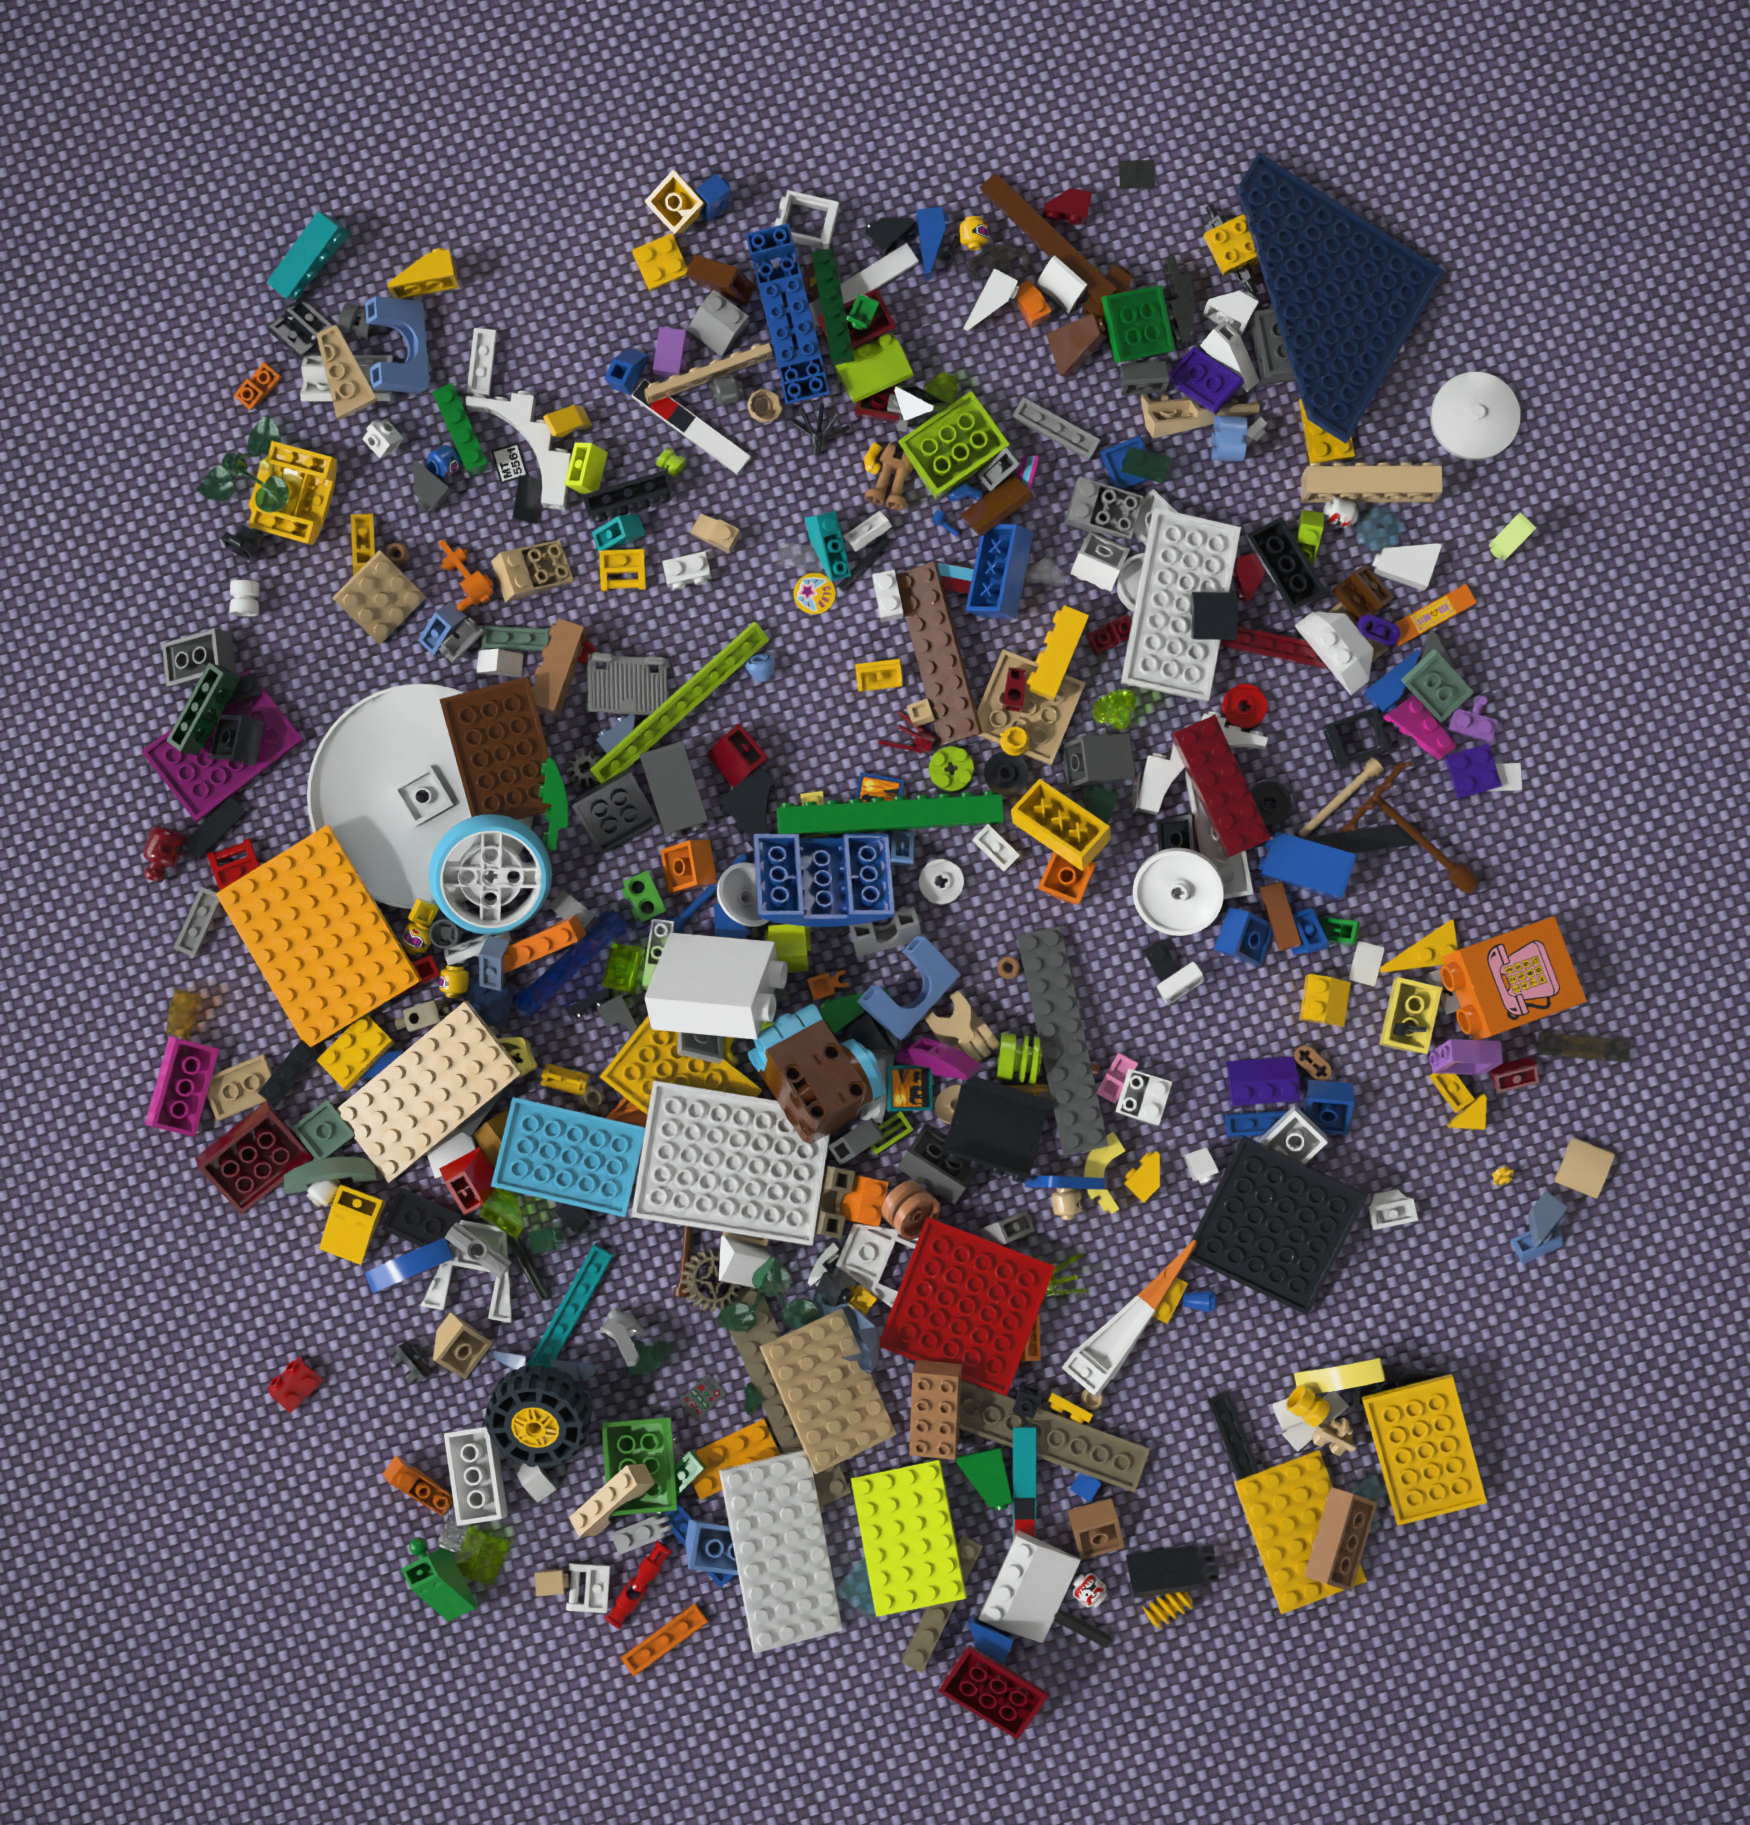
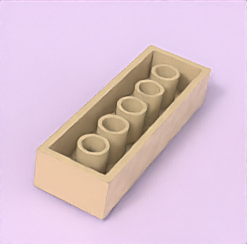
[1301,462,1442,503]

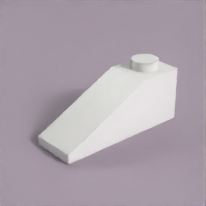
[963,269,1020,331]

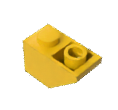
[1123,1151,1160,1203]

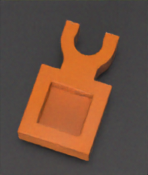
[807,970,850,1001]

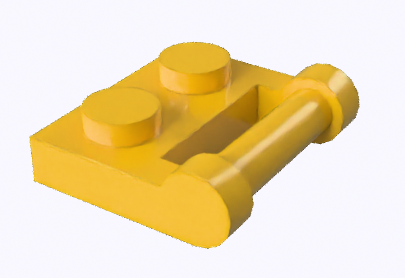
[599,549,646,592]

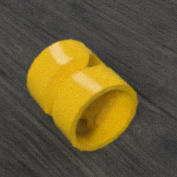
[1286,1385,1330,1427]

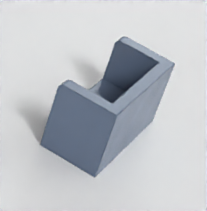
[479,936,509,991]

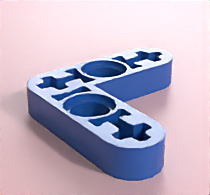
[1025,1176,1107,1190]

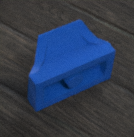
[1291,908,1329,955]

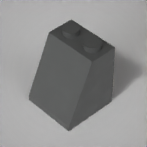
[1061,734,1136,789]

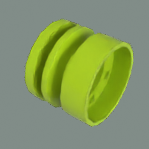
[996,1033,1042,1084]

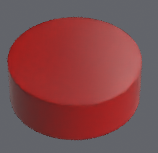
[577,641,597,664]

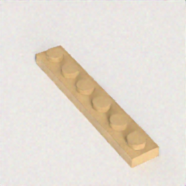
[645,343,772,404]

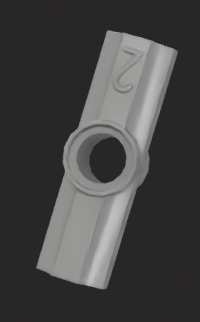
[445,1222,512,1278]

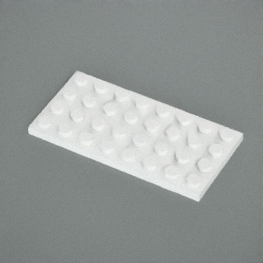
[1121,508,1241,702]
[719,1449,842,1653]

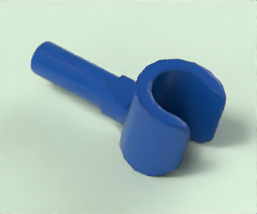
[932,510,960,536]

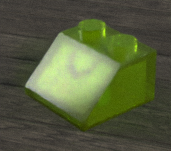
[601,943,647,995]

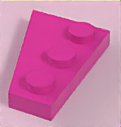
[1383,695,1457,760]

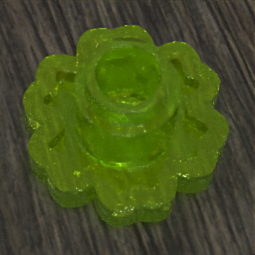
[1092,689,1137,730]

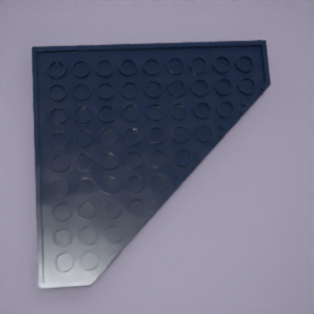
[1237,152,1445,444]

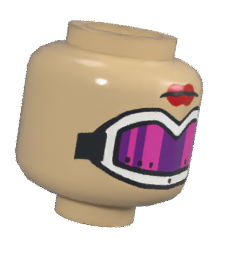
[1052,1188,1082,1220]

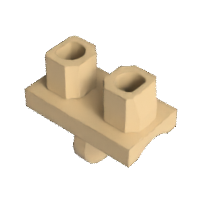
[1312,1418,1356,1457]

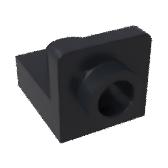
[1012,1382,1042,1419]

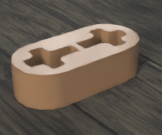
[1293,1045,1331,1081]

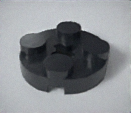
[1250,781,1292,827]

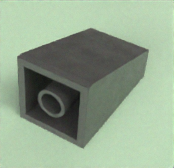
[639,741,709,839]

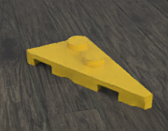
[1380,920,1458,973]

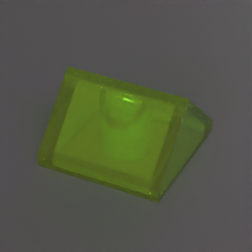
[454,1525,511,1586]

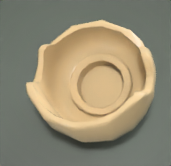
[747,389,783,423]

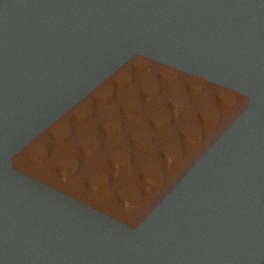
[439,676,551,820]

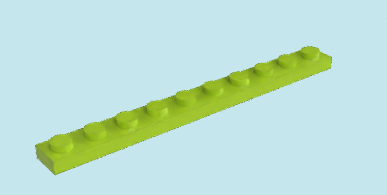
[590,622,769,784]

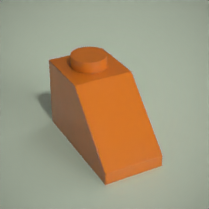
[1013,280,1051,329]

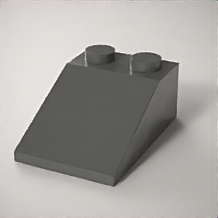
[162,628,236,687]

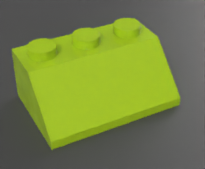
[834,332,914,403]

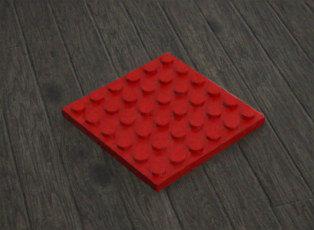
[880,1217,1055,1396]

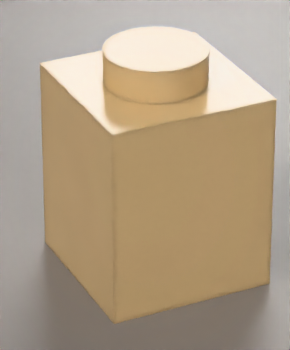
[534,1568,569,1597]

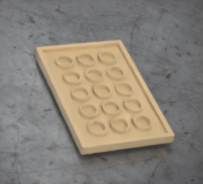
[759,1308,897,1474]

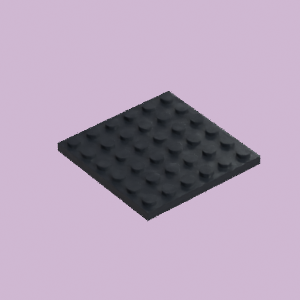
[1188,1135,1368,1315]

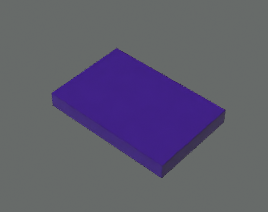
[1168,346,1245,415]

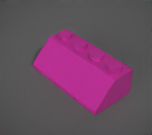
[145,1036,219,1137]

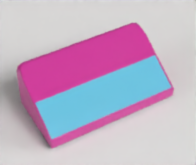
[1016,455,1039,491]

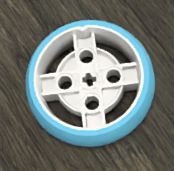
[429,814,552,935]

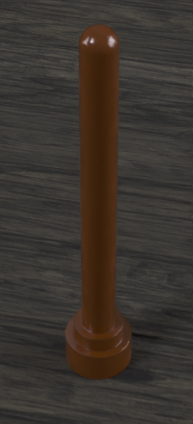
[673,1226,693,1297]

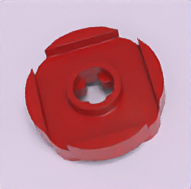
[1222,684,1267,729]

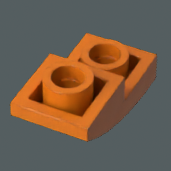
[234,362,282,410]

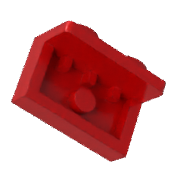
[267,1356,323,1413]

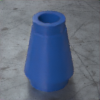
[1183,1290,1216,1313]

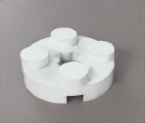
[919,859,964,905]

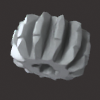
[567,750,602,788]

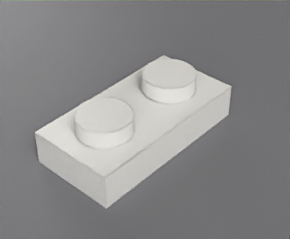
[843,511,892,552]
[972,824,1020,872]

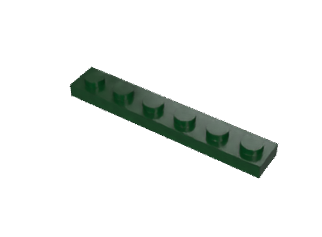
[811,248,855,366]

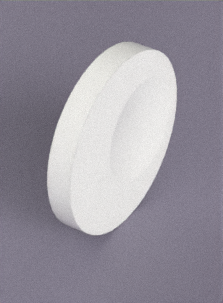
[1116,553,1145,612]

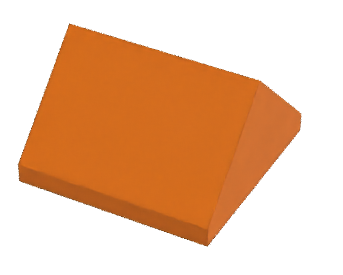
[1038,851,1097,905]

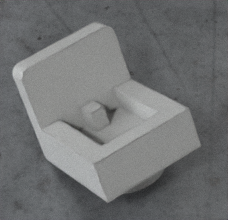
[887,394,913,432]

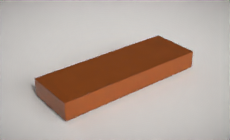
[1259,882,1301,951]

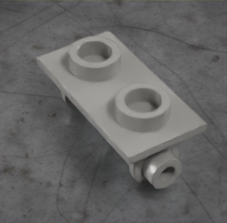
[439,617,484,663]

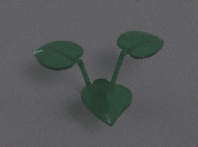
[196,414,289,513]
[717,1256,822,1332]

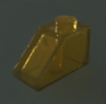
[166,989,203,1040]

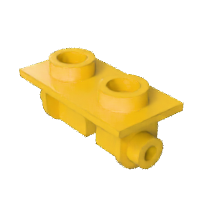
[540,1063,590,1096]

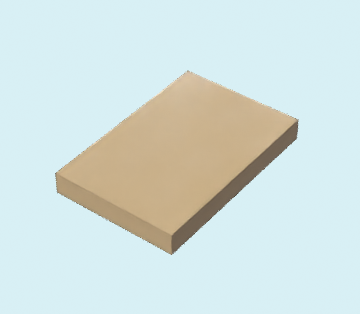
[207,1054,273,1122]

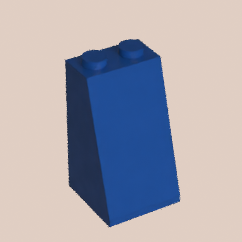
[1258,831,1356,901]

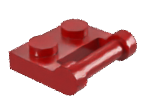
[207,838,260,891]

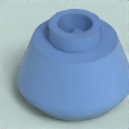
[745,653,775,682]

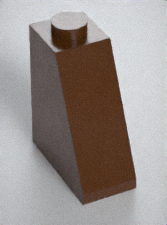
[686,255,756,307]
[1082,264,1132,332]
[1046,313,1108,378]

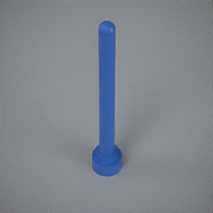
[668,853,749,934]

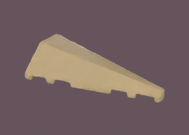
[1141,394,1260,439]

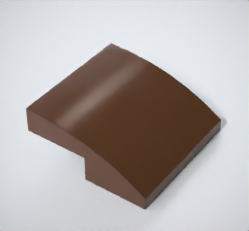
[1332,564,1395,622]

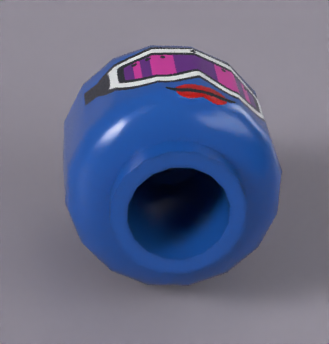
[427,445,461,478]

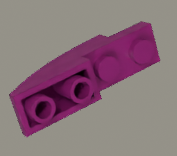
[894,1038,981,1080]

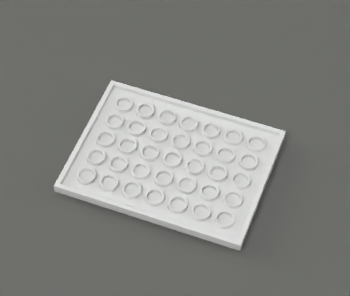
[631,1081,830,1246]

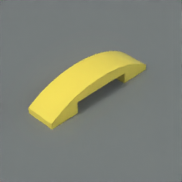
[1294,1358,1386,1394]

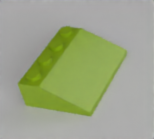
[898,391,1010,500]

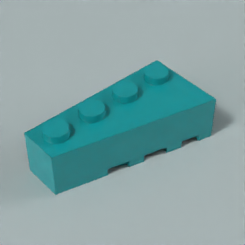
[266,211,352,301]

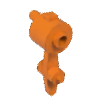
[438,540,494,611]

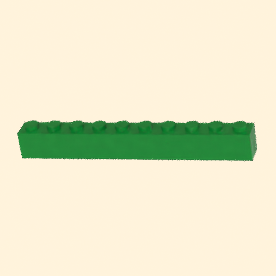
[776,791,1004,836]

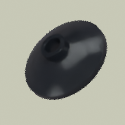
[984,752,1029,796]

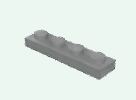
[1012,397,1100,461]

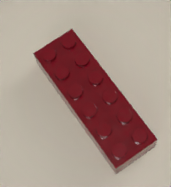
[1171,715,1271,858]

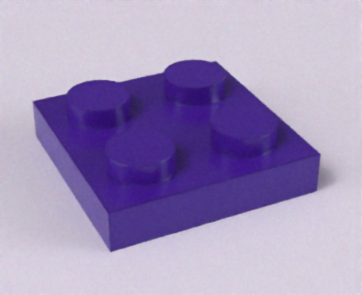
[1444,743,1502,799]

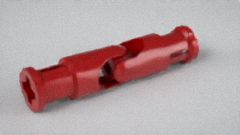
[604,1540,673,1629]

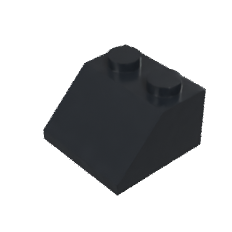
[208,715,265,766]

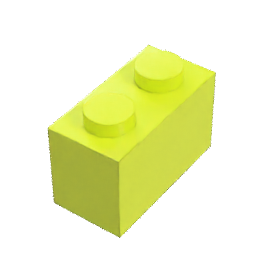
[565,443,608,494]

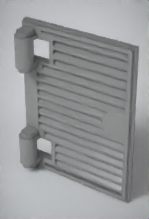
[587,652,668,715]

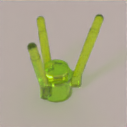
[1045,1253,1088,1297]

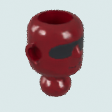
[143,826,185,883]

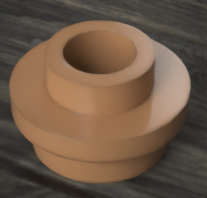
[386,543,408,565]
[997,956,1020,979]

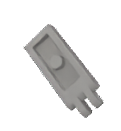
[611,1514,673,1555]

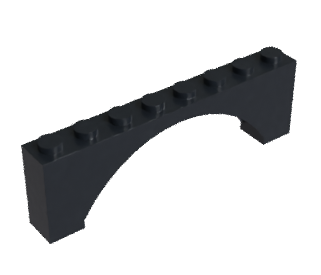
[719,766,849,940]

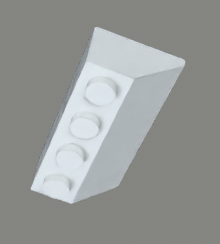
[444,1426,508,1526]

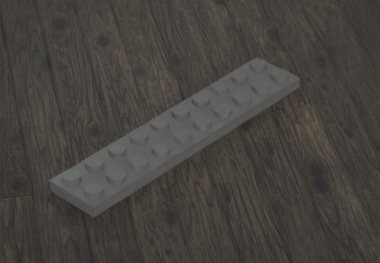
[1017,926,1108,1156]

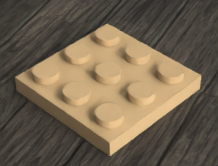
[332,550,426,645]

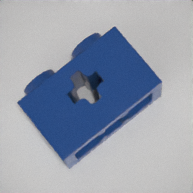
[696,173,731,223]

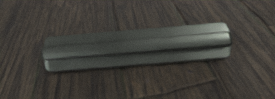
[509,1238,550,1301]
[1053,1608,1111,1647]

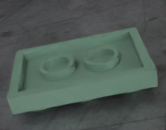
[1401,649,1474,723]

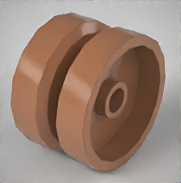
[881,1180,941,1240]

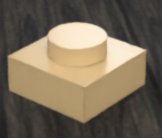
[907,698,935,728]

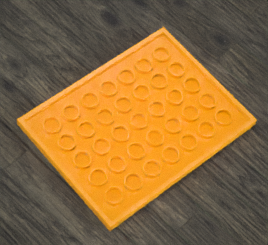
[216,824,422,1047]

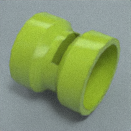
[656,447,687,477]

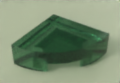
[744,1382,765,1415]

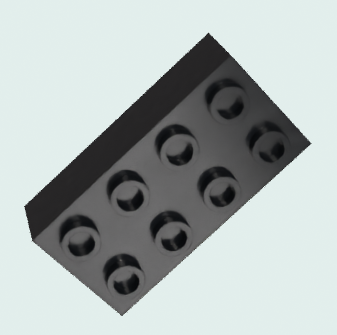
[1350,1361,1450,1409]

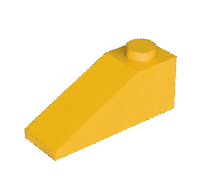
[351,514,375,576]

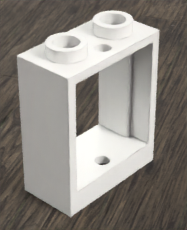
[775,190,839,249]

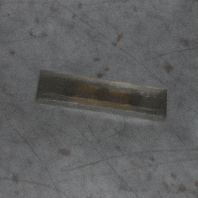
[1537,1032,1630,1063]

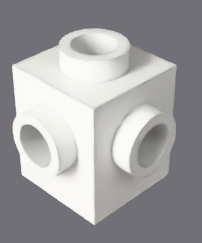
[363,419,404,458]

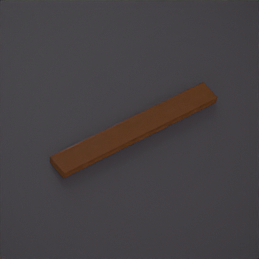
[979,172,1117,307]

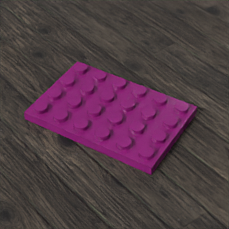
[141,670,304,822]

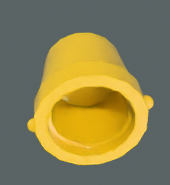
[1000,727,1030,756]

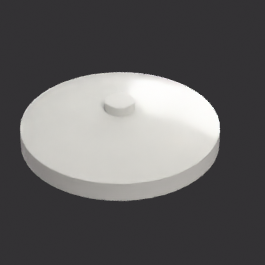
[1430,372,1521,461]
[1133,848,1224,936]

